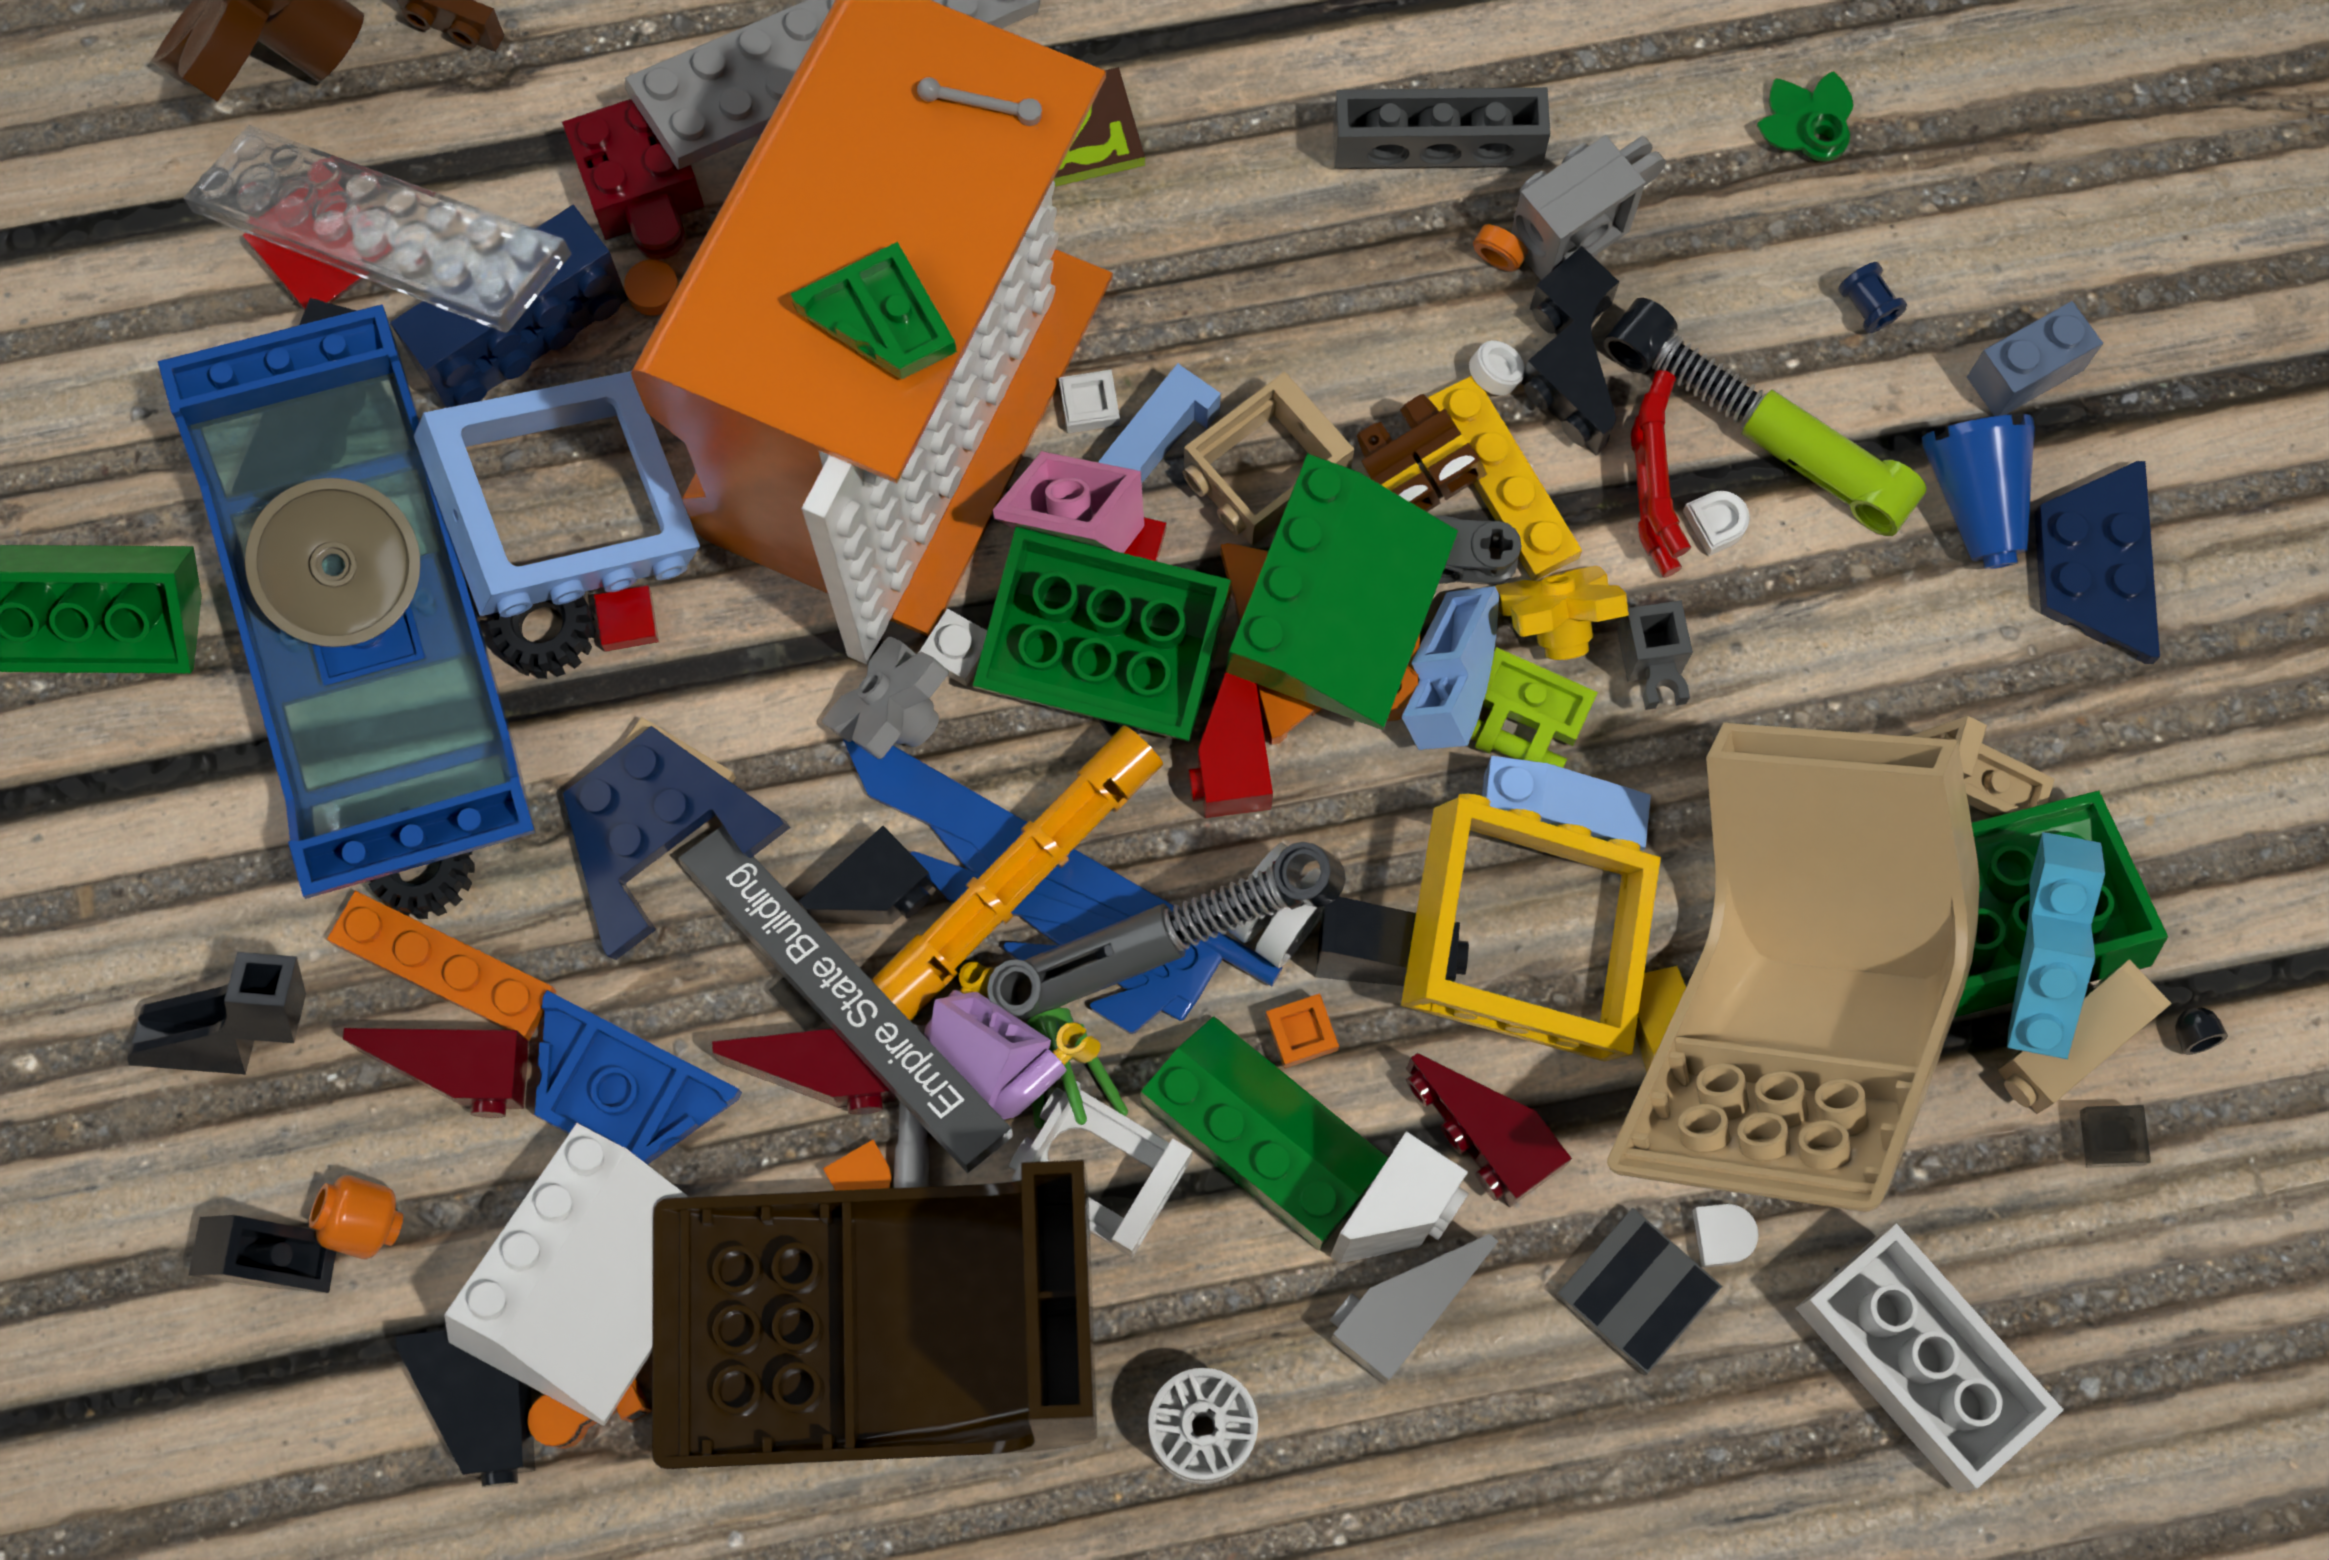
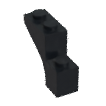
[1522,246,1620,456]
[127,952,306,1075]

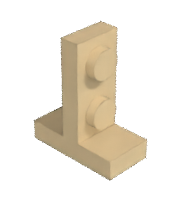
[1910,716,2055,817]

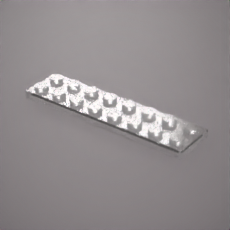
[184,125,571,333]

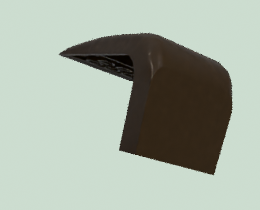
[652,1160,1097,1469]

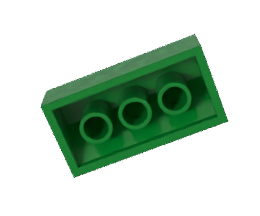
[0,545,202,673]
[1141,1016,1389,1251]

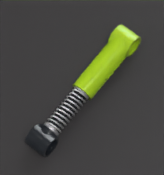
[1604,297,1927,536]

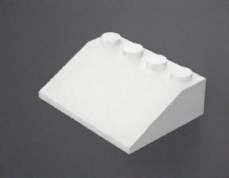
[444,1123,689,1426]

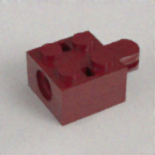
[562,99,705,260]

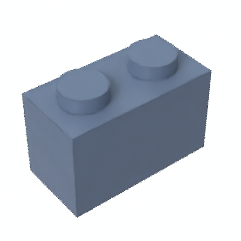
[1967,301,2103,416]

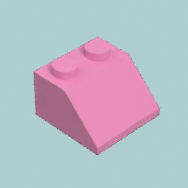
[993,451,1144,553]

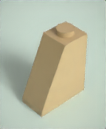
[1997,959,2171,1114]

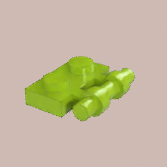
[1471,647,1598,768]

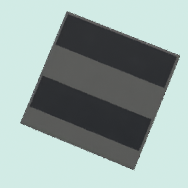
[1555,1207,1723,1376]

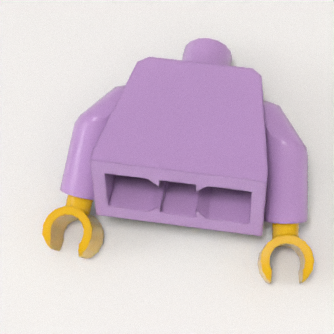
[924,962,1101,1119]

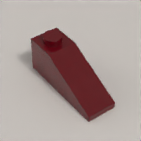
[343,1028,529,1118]
[712,1029,896,1115]

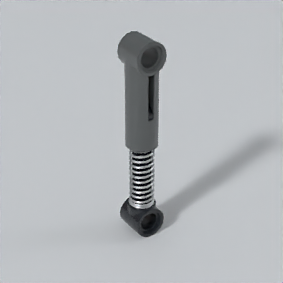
[987,842,1346,1020]

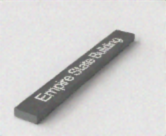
[679,825,1013,1173]

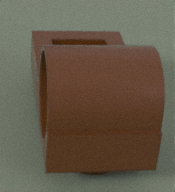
[397,0,505,52]

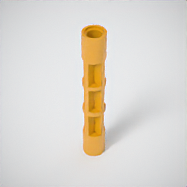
[872,725,1163,1021]

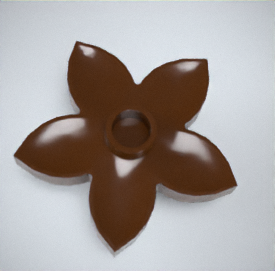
[150,0,364,102]

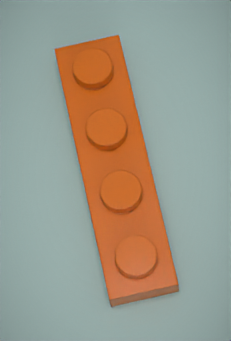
[327,891,557,1041]

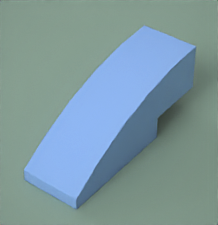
[1402,586,1499,750]

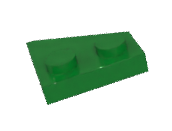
[790,242,957,380]

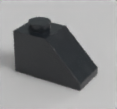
[799,825,933,924]
[188,1215,336,1293]

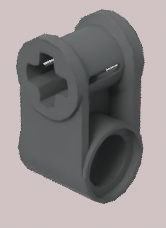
[1435,516,1522,585]

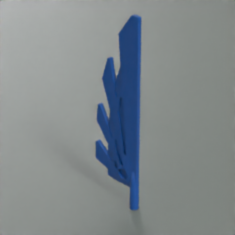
[843,739,1283,1034]

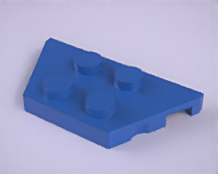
[535,990,742,1165]

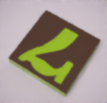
[1053,67,1145,187]

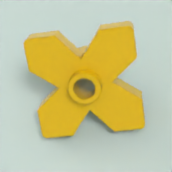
[1495,566,1629,660]

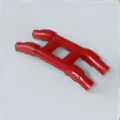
[1630,370,1691,578]

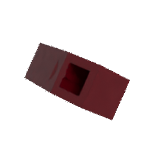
[1406,1053,1572,1208]

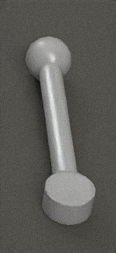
[917,77,1042,126]

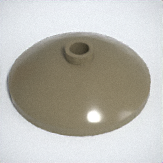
[245,478,420,647]

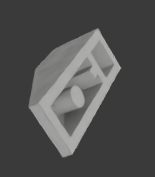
[1330,1234,1499,1385]

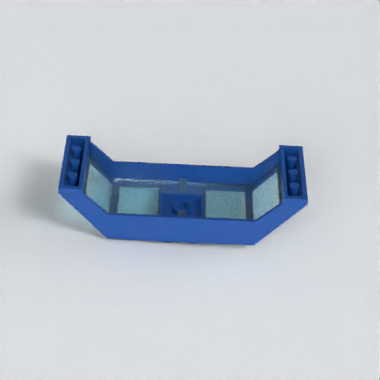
[157,304,535,899]

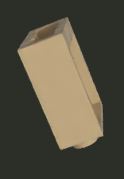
[1183,371,1354,546]

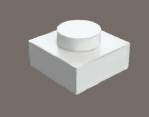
[919,609,987,686]

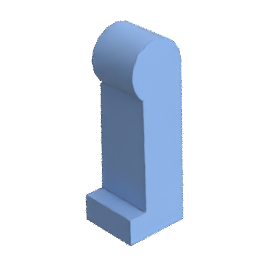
[1098,363,1221,483]

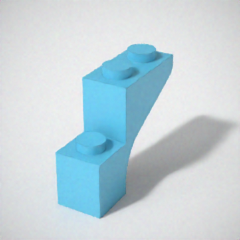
[2007,832,2105,1059]

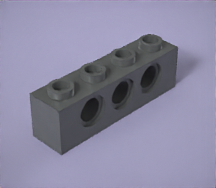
[1333,87,1550,168]

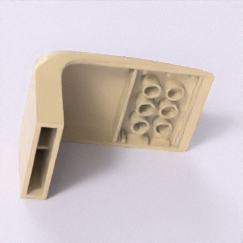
[1607,723,1980,1212]

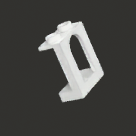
[1009,1081,1193,1258]

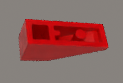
[1188,672,1273,818]

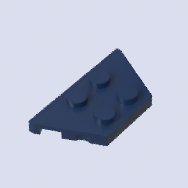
[2034,461,2160,664]

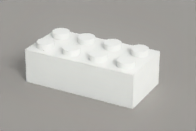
[1795,1223,2064,1493]

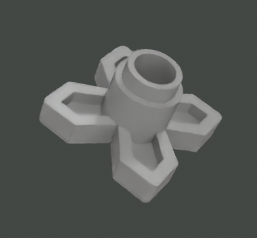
[822,637,949,759]

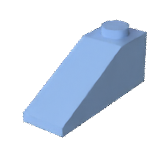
[1482,756,1651,851]

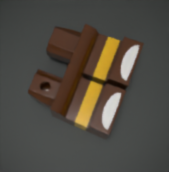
[1357,394,1487,512]

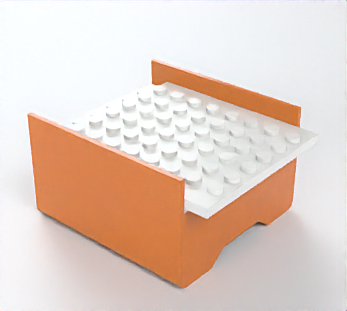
[631,0,1113,665]

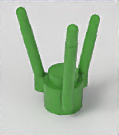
[1027,1008,1128,1129]

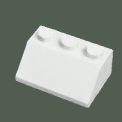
[1330,1132,1469,1263]

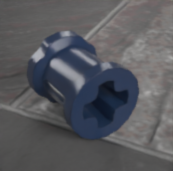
[1838,262,1907,333]

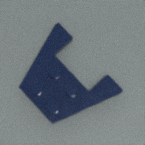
[563,726,791,960]

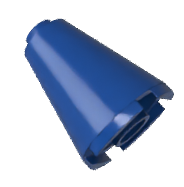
[1922,414,2035,569]

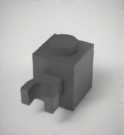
[1617,600,1693,710]

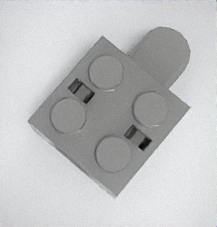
[1511,135,1666,280]

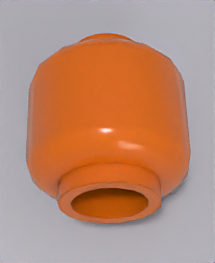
[309,1175,403,1260]

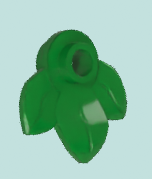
[1757,71,1854,161]

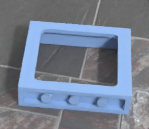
[414,371,700,617]

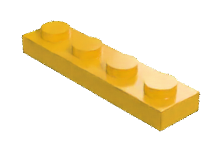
[1428,376,1583,581]

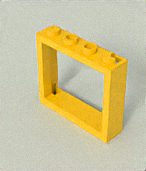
[1401,794,1661,1062]

